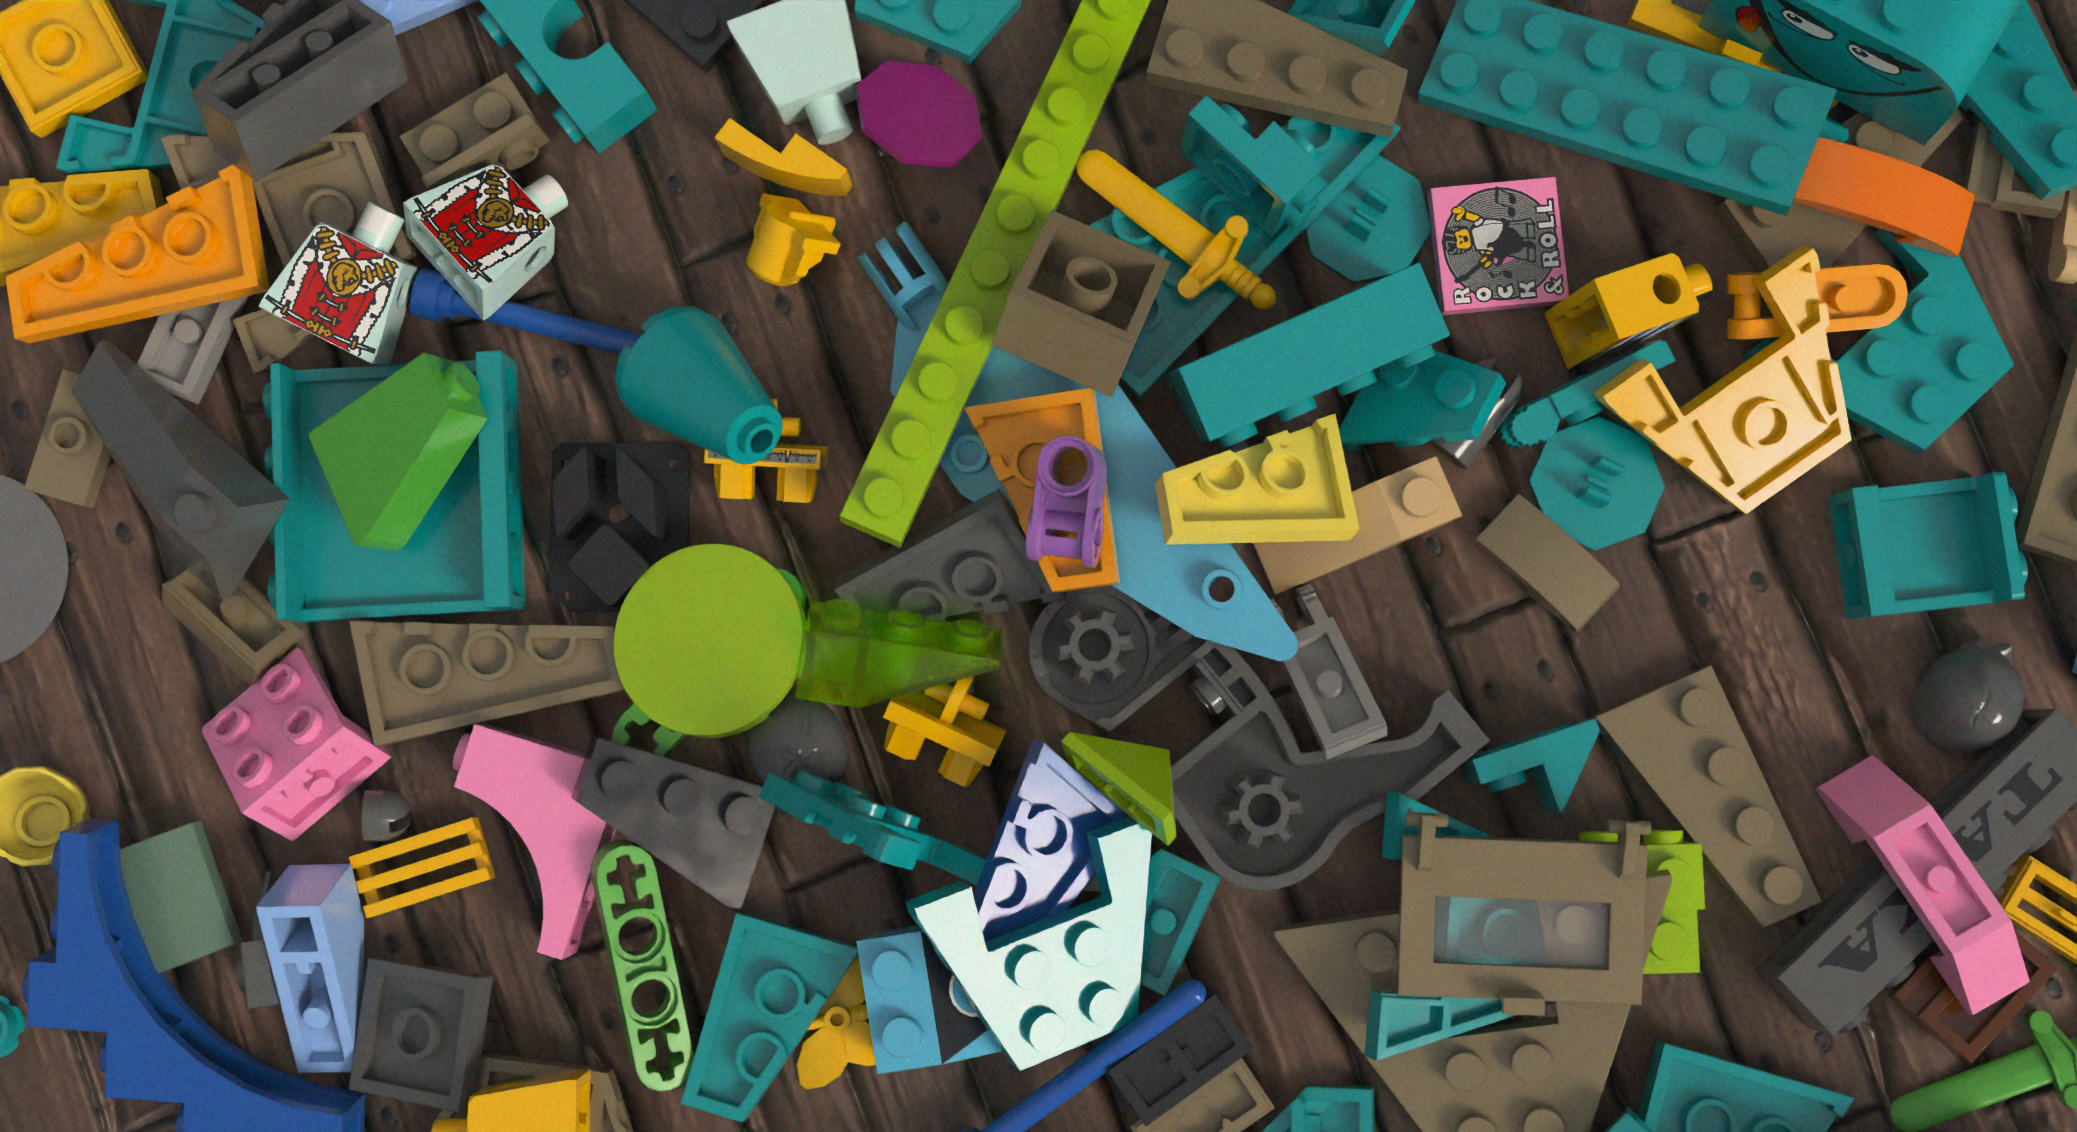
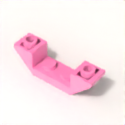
[1815,755,2030,1015]

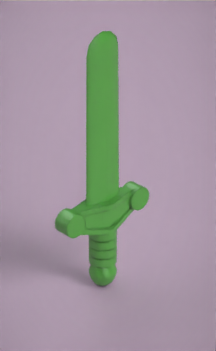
[1889,1010,2077,1132]

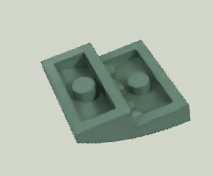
[120,821,243,973]

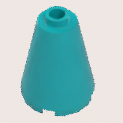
[615,306,783,464]

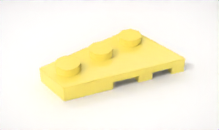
[1155,413,1360,545]

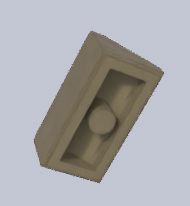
[162,568,305,686]

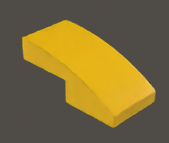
[715,118,853,196]

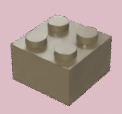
[991,210,1171,397]

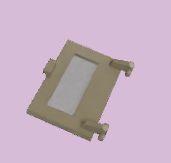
[1396,812,1651,1016]

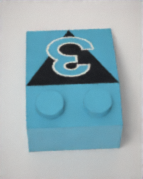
[856,925,1002,1074]

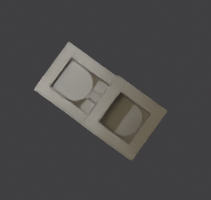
[1476,493,1620,633]

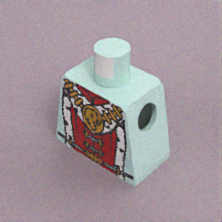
[403,165,568,321]
[258,201,417,365]

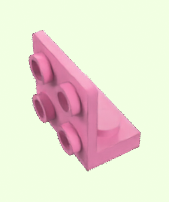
[202,648,391,841]

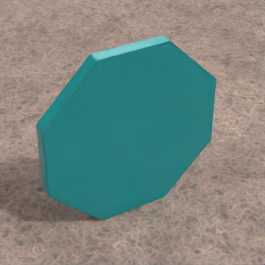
[1305,154,1432,284]
[1528,417,1665,551]

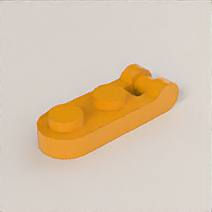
[1727,263,1908,339]

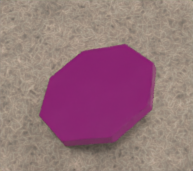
[855,60,983,168]

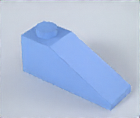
[256,864,365,1073]

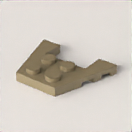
[161,132,417,374]

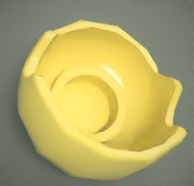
[0,766,90,867]

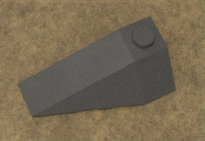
[71,340,290,600]

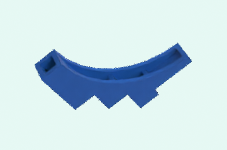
[22,818,366,1132]

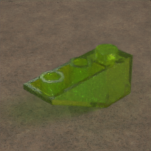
[795,599,1001,708]

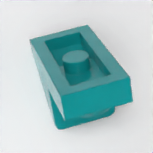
[1288,0,1416,57]
[1461,718,1600,814]

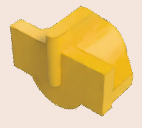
[746,193,841,286]

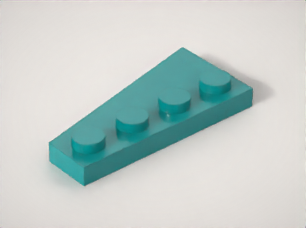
[1960,0,2077,200]

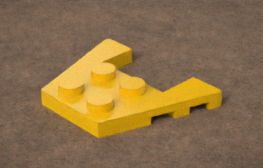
[1593,246,1851,514]

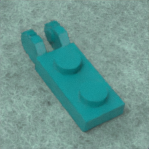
[1496,339,1676,449]

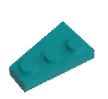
[680,911,858,1122]

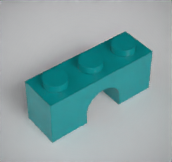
[477,0,658,154]

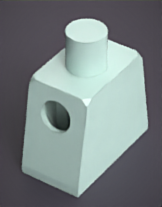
[727,0,862,145]

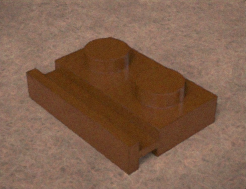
[1887,930,2058,1064]

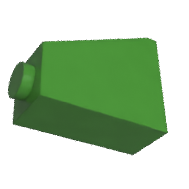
[308,353,488,551]

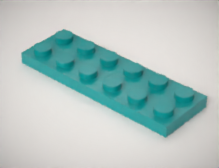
[1418,0,1837,216]

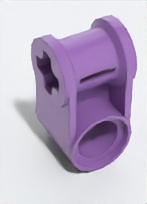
[1026,435,1107,568]

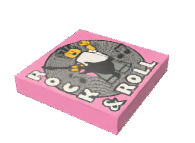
[1427,177,1569,315]

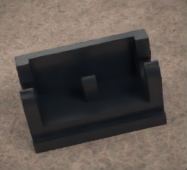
[1107,993,1254,1126]

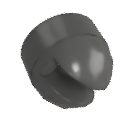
[362,789,411,841]

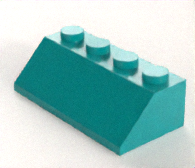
[1163,262,1450,448]

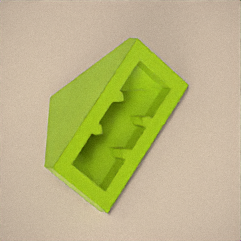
[1061,732,1177,846]

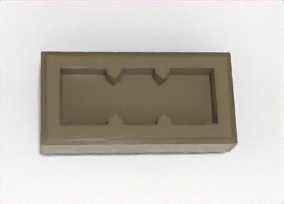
[23,369,111,509]
[1129,1058,1275,1132]

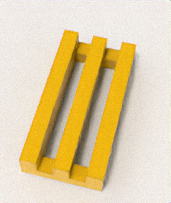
[349,817,496,919]
[1996,855,2077,965]

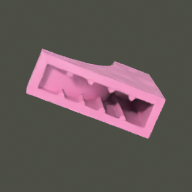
[453,724,616,960]

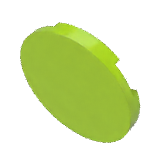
[614,544,808,738]

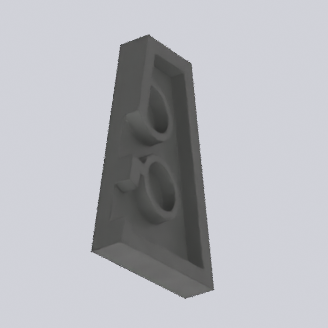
[834,489,1066,638]

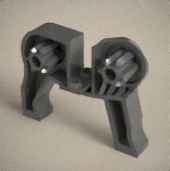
[1029,440,1490,891]

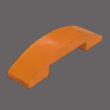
[1793,137,1975,258]

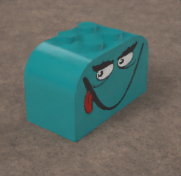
[1698,0,2022,146]

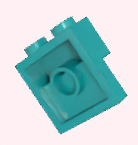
[1180,95,1328,237]

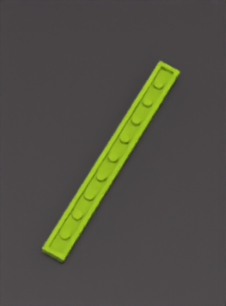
[840,0,1152,548]

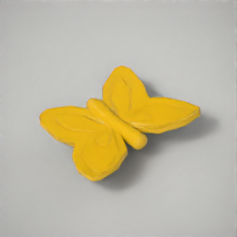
[797,958,876,1090]

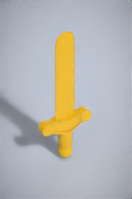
[1076,149,1276,310]

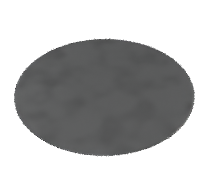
[0,474,69,663]

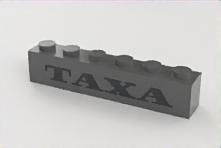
[1755,709,2077,1037]

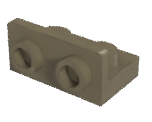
[399,72,550,191]

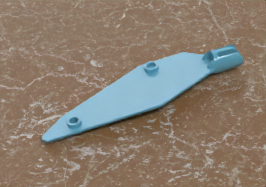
[857,222,1298,661]

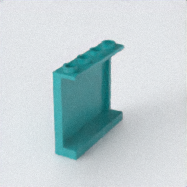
[263,351,526,623]

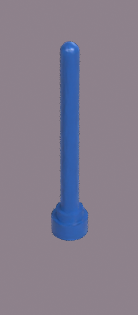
[410,267,642,355]
[957,979,1206,1132]

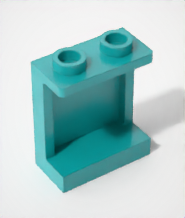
[1827,471,2028,620]

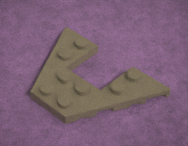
[1274,869,1672,1132]

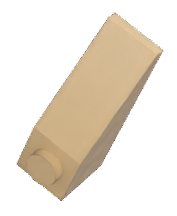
[1252,456,1462,596]

